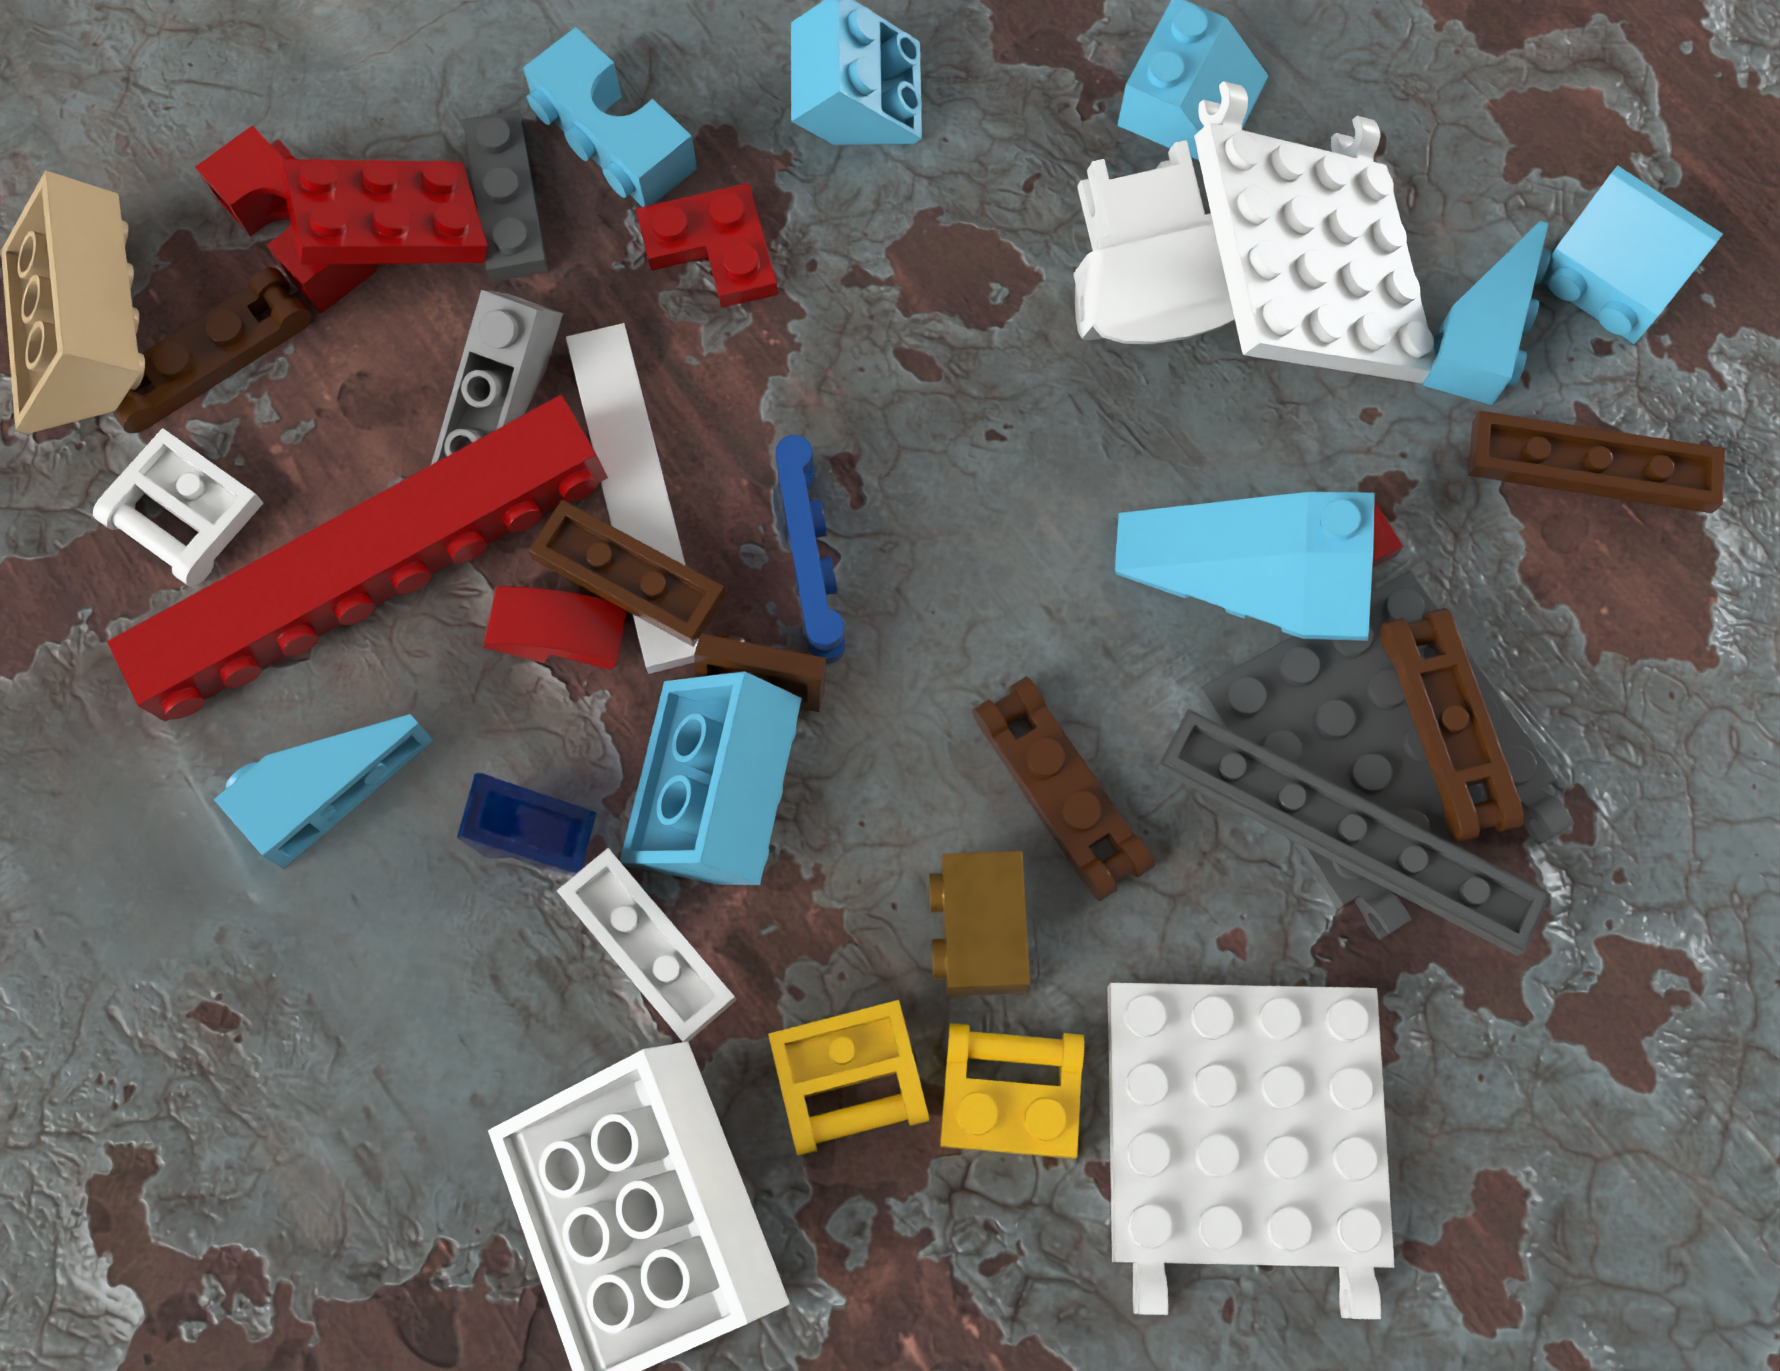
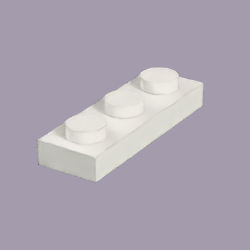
[557,848,736,1042]

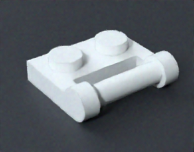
[93,428,263,587]

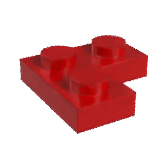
[635,183,778,308]

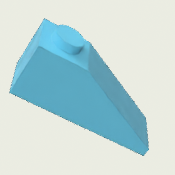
[214,714,433,869]

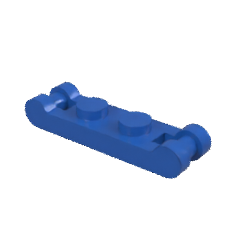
[776,435,845,664]

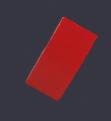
[482,586,627,670]

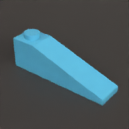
[1115,492,1375,641]

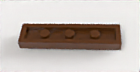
[1468,411,1725,513]

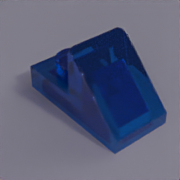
[457,772,597,876]

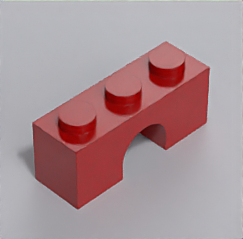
[195,125,377,313]

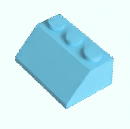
[620,671,802,885]

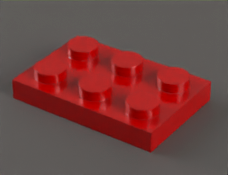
[281,159,487,265]

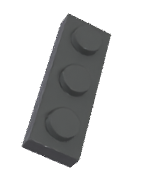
[463,110,549,282]

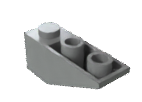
[431,290,563,465]

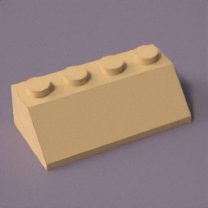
[1,170,145,434]

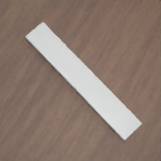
[566,323,703,674]

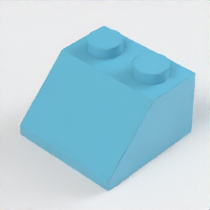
[1117,0,1268,160]
[1541,166,1723,345]

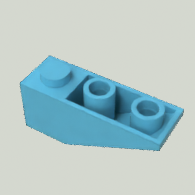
[1422,221,1551,405]

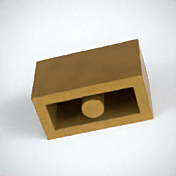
[929,851,1030,996]

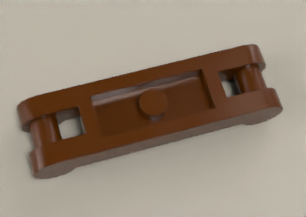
[114,267,312,433]
[1380,608,1524,842]
[972,677,1155,901]

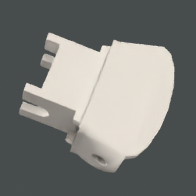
[1073,140,1235,344]

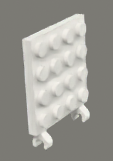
[1194,81,1436,383]
[1107,983,1394,1319]

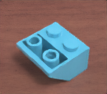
[791,0,922,145]

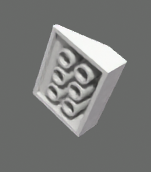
[488,1042,790,1371]

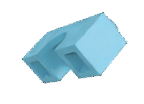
[523,27,697,207]

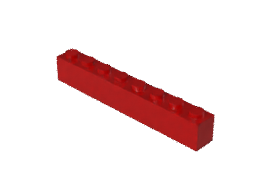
[106,394,608,722]

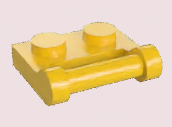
[768,1000,929,1156]
[940,1023,1084,1159]

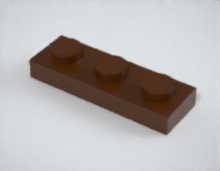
[528,500,726,647]

